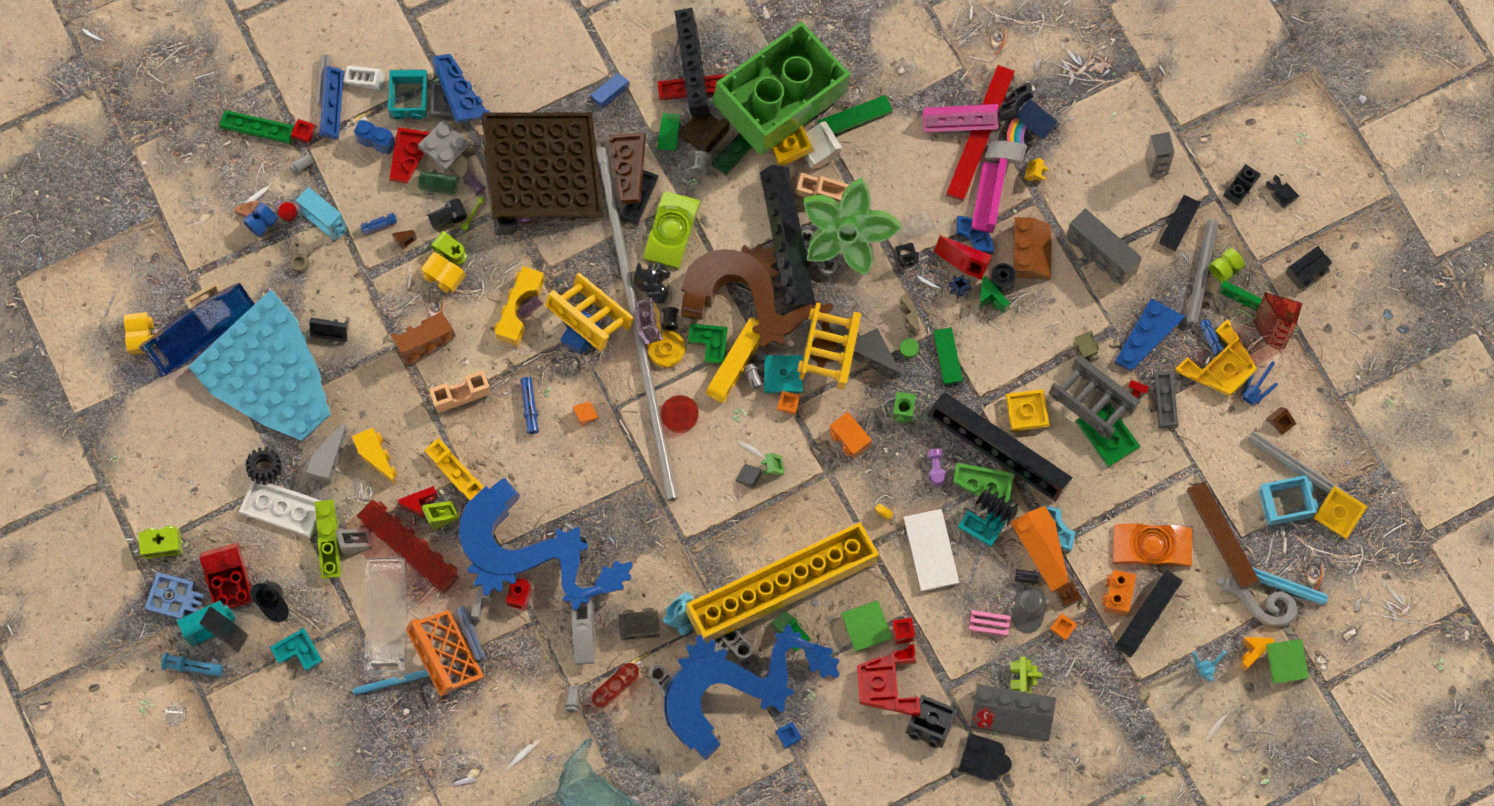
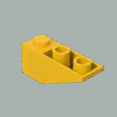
[352,428,398,484]

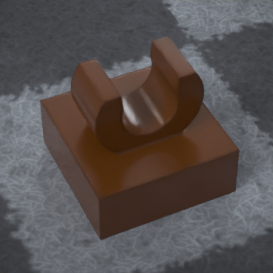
[1055,581,1082,608]

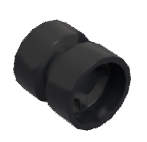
[990,263,1016,295]

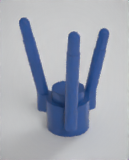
[1241,361,1278,405]

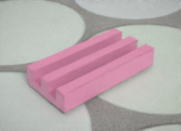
[969,610,1011,637]

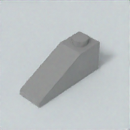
[305,424,348,483]

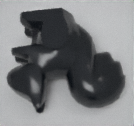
[633,262,671,304]

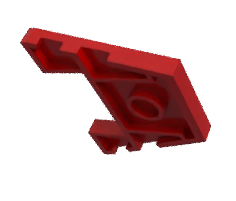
[857,644,921,716]

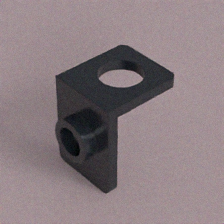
[895,243,919,267]

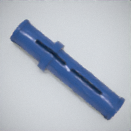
[520,377,539,435]

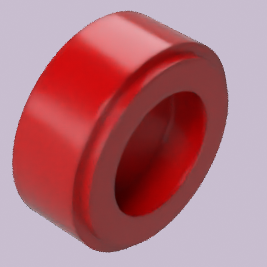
[278,202,298,222]

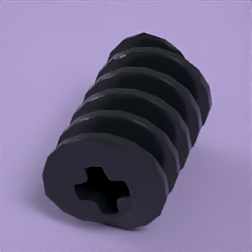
[975,487,1019,527]

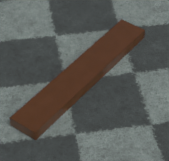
[1186,482,1259,590]

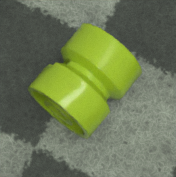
[1209,248,1245,283]

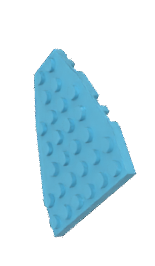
[188,290,331,441]

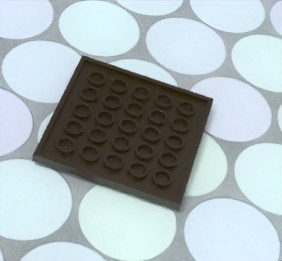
[481,112,604,219]

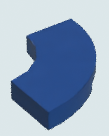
[956,215,994,254]

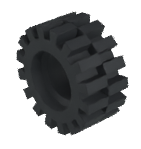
[246,447,282,485]

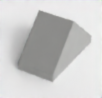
[335,529,373,556]

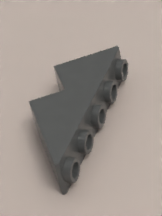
[820,317,900,379]

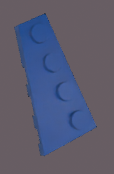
[432,54,490,123]
[1115,298,1185,372]

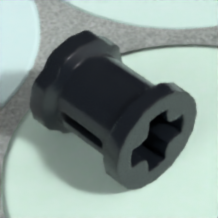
[661,307,679,330]

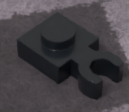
[1265,175,1299,209]

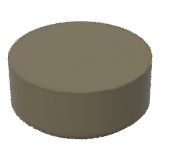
[290,253,310,273]

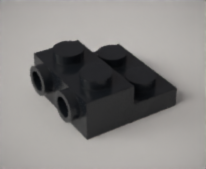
[906,694,958,748]

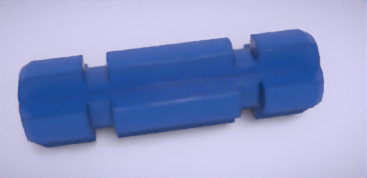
[360,213,397,234]
[1200,319,1224,355]

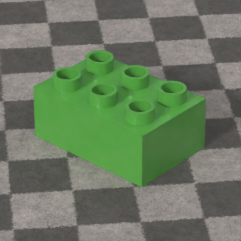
[713,21,850,156]

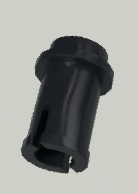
[1015,569,1040,585]

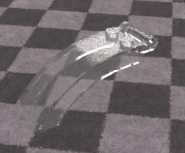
[364,558,407,680]

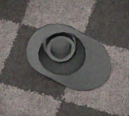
[1012,587,1046,633]

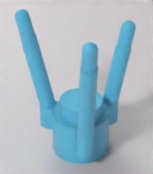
[1192,651,1226,682]

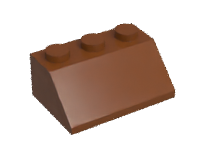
[1013,217,1051,279]

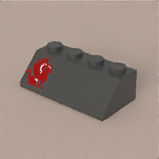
[970,684,1056,741]

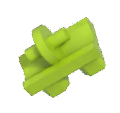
[1011,657,1043,693]

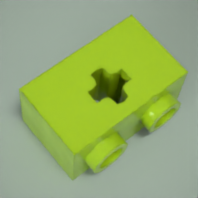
[138,525,183,560]

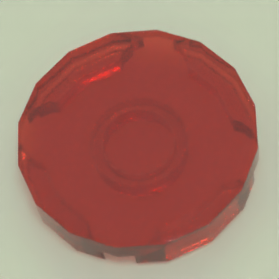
[661,395,699,433]

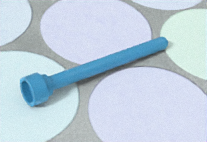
[352,661,444,695]

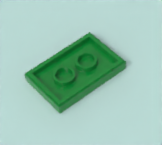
[1075,402,1140,468]

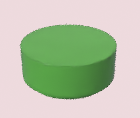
[900,338,919,358]

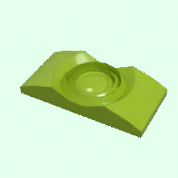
[643,191,700,269]

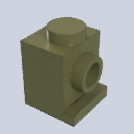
[1073,330,1099,363]

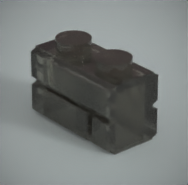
[619,608,660,640]

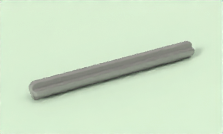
[1186,219,1218,325]
[1248,431,1349,494]

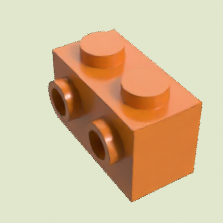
[829,411,872,459]
[1101,569,1136,617]

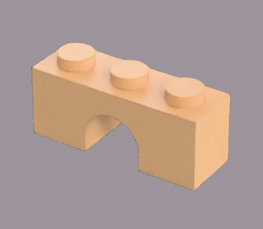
[429,370,492,413]

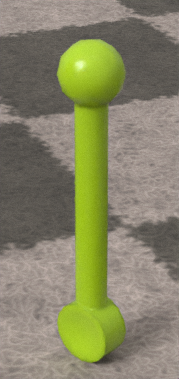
[461,197,485,231]

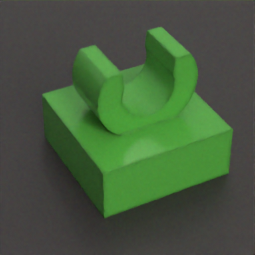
[761,453,785,476]

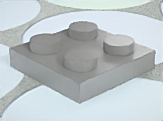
[418,120,471,171]

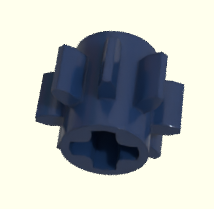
[948,274,972,299]

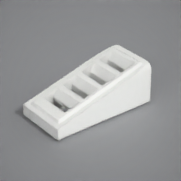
[343,66,385,91]

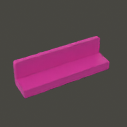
[922,104,999,132]
[971,158,1008,233]

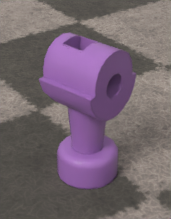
[927,449,946,487]

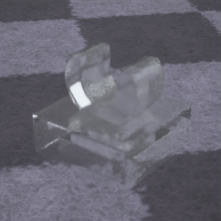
[350,478,373,502]

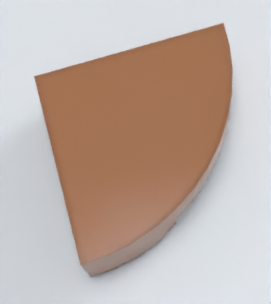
[234,201,259,218]

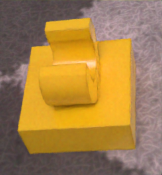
[1024,158,1048,181]

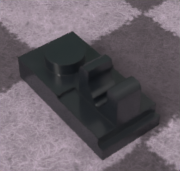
[309,317,349,342]

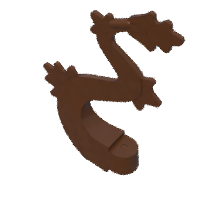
[681,244,839,368]

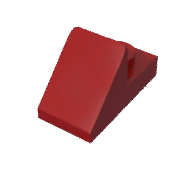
[398,486,439,518]

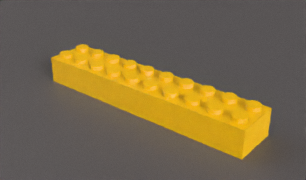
[685,522,879,643]

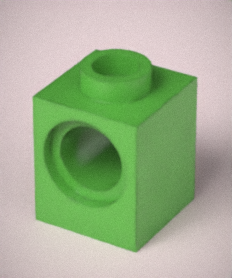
[893,392,916,423]

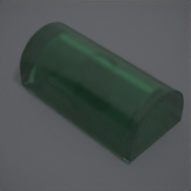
[418,170,459,195]

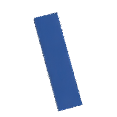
[319,66,344,140]

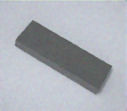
[1153,371,1179,429]

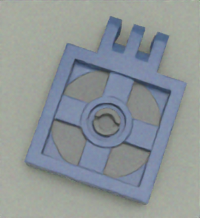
[144,572,204,619]

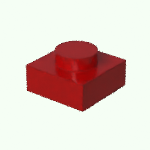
[291,119,316,143]

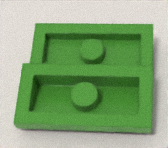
[841,600,892,652]
[1266,639,1309,684]

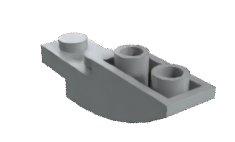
[572,586,595,665]

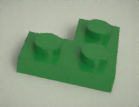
[688,323,728,365]

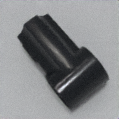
[427,198,468,230]

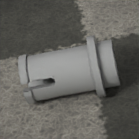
[289,153,314,175]
[743,364,763,390]
[564,686,581,712]

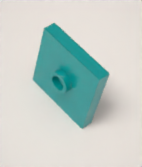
[764,355,803,394]

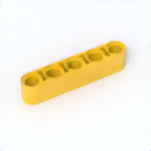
[706,317,760,404]

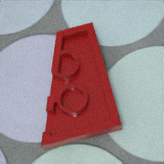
[389,127,430,184]

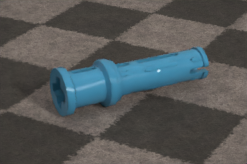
[161,652,223,677]

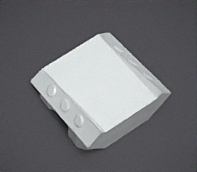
[803,121,842,169]

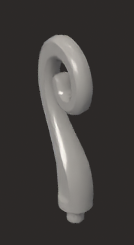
[1216,575,1297,627]

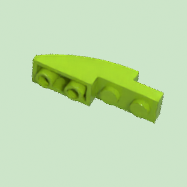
[314,499,341,579]

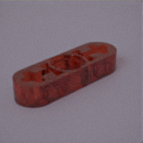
[592,663,639,709]

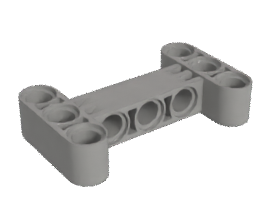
[649,629,752,696]

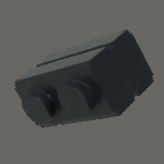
[1286,246,1332,289]

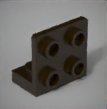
[678,113,730,153]

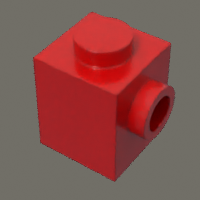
[505,578,532,610]

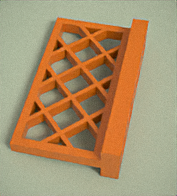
[405,610,484,697]

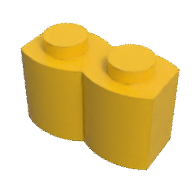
[421,252,466,293]
[124,312,155,355]

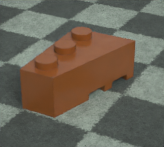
[391,312,456,365]

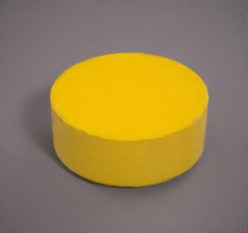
[874,504,894,520]

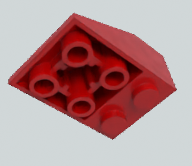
[199,542,254,609]

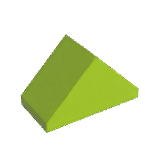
[422,501,460,531]

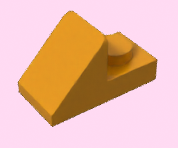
[1240,637,1275,672]

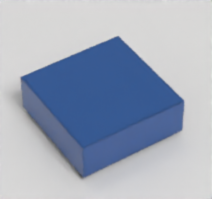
[775,721,802,749]

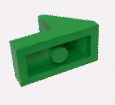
[979,275,1010,314]
[770,611,811,653]

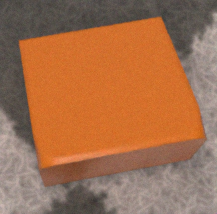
[573,401,599,426]

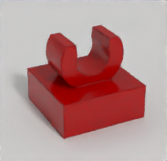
[1128,379,1149,399]

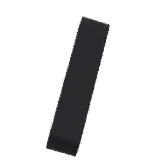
[1115,569,1183,658]

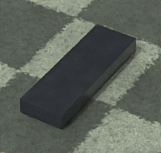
[620,170,659,226]
[1159,195,1201,251]

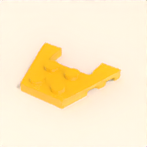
[1175,319,1257,396]

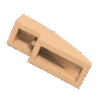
[793,173,849,203]

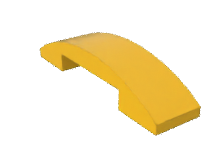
[424,438,484,501]

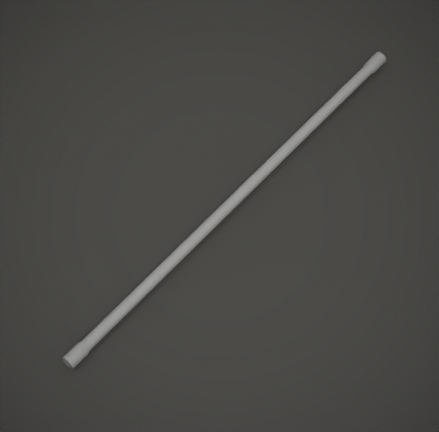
[596,147,678,501]

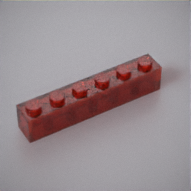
[357,499,459,595]

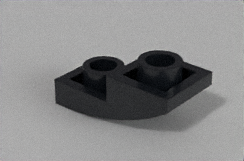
[1223,164,1261,206]

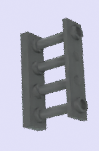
[1049,354,1140,440]

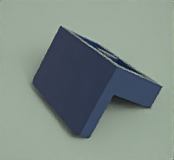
[1016,99,1061,139]

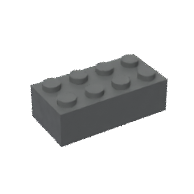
[1067,208,1142,286]

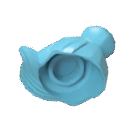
[663,592,694,636]

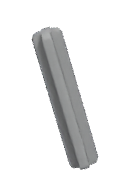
[317,55,331,107]

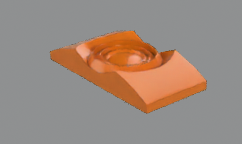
[1113,523,1192,567]

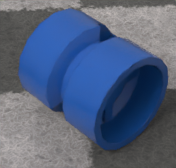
[243,202,278,238]

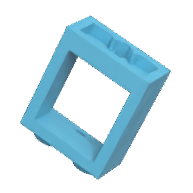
[296,187,347,241]
[1258,475,1318,526]

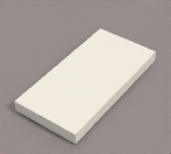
[238,480,321,539]
[903,509,959,592]

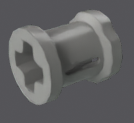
[691,151,711,175]

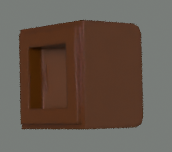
[392,230,417,250]
[1267,407,1297,435]

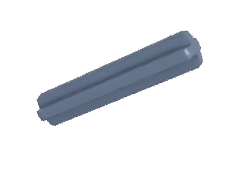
[456,606,485,662]

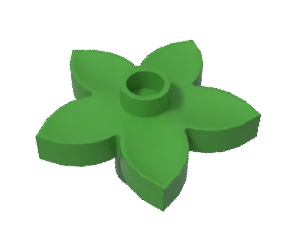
[804,177,901,276]

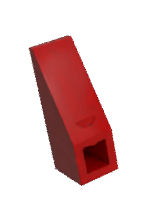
[934,235,992,280]

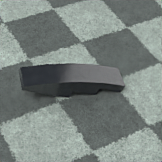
[199,606,249,652]

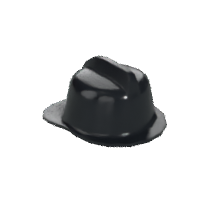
[250,580,289,622]

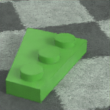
[953,463,1014,503]

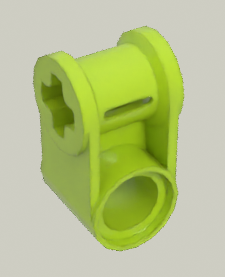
[430,231,467,265]

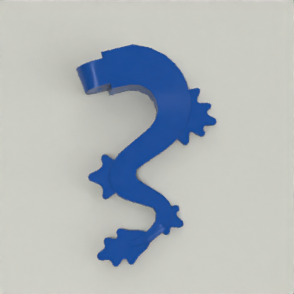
[459,478,633,611]
[664,624,840,760]

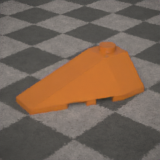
[1010,506,1069,592]

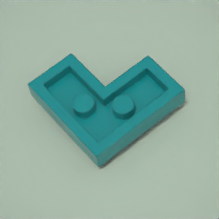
[958,510,1008,547]
[270,628,323,672]

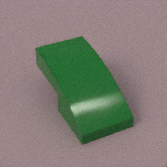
[657,112,681,151]

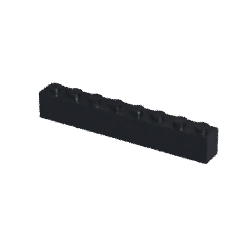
[760,165,815,311]
[928,392,1073,502]

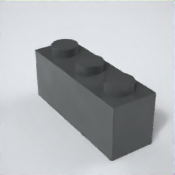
[1145,132,1175,178]

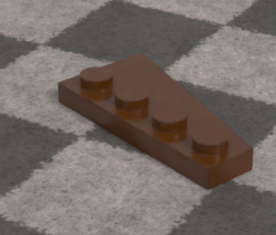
[609,133,646,204]

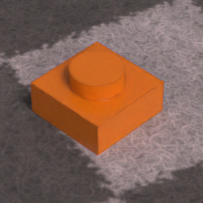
[777,391,800,415]
[1050,613,1078,641]

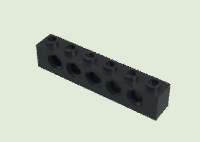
[675,7,710,118]

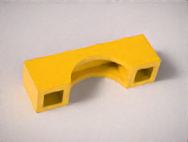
[494,266,546,346]

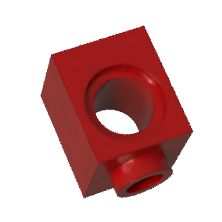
[892,617,916,645]

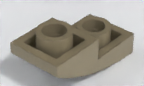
[899,293,920,336]

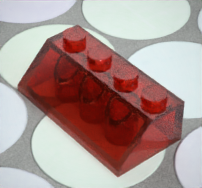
[1253,292,1302,350]

